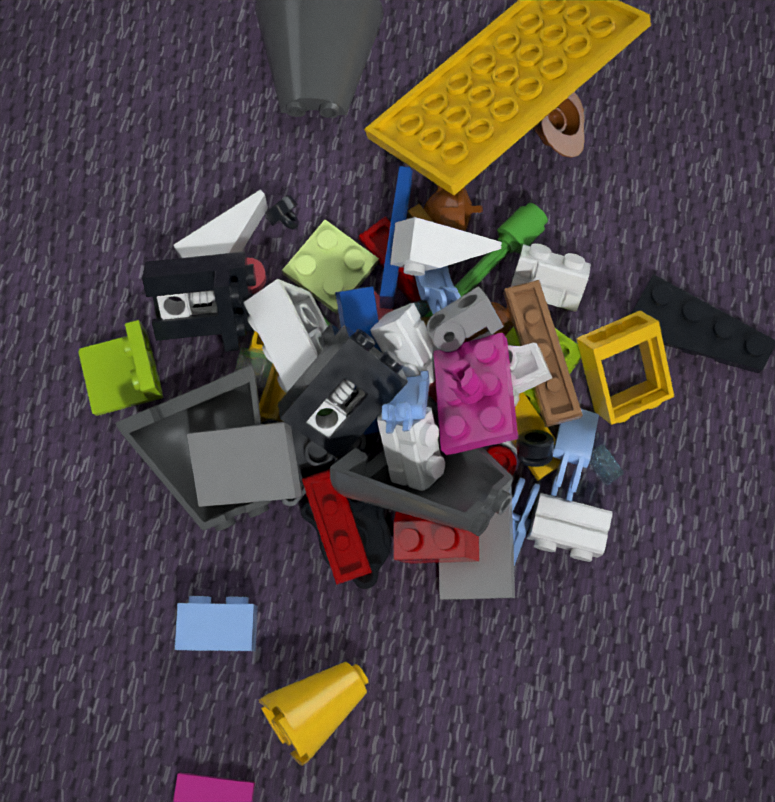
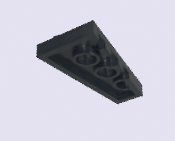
[630,274,775,374]

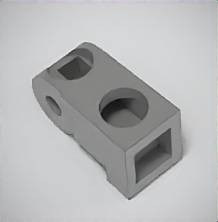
[427,286,504,352]

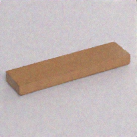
[503,280,583,428]

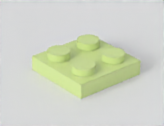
[282,220,379,314]

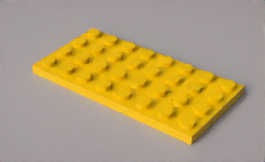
[364,0,651,196]

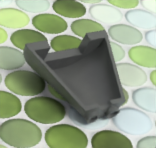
[255,0,384,118]
[115,365,271,532]
[330,396,513,536]

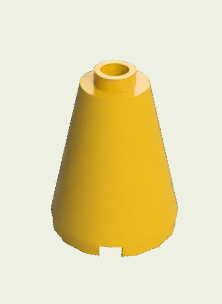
[259,662,368,766]

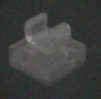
[235,347,273,390]

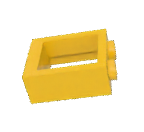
[576,311,675,425]

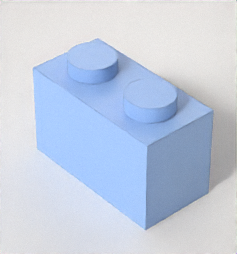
[175,596,258,651]

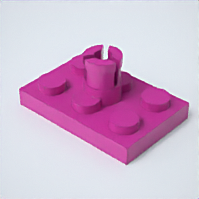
[433,333,518,455]

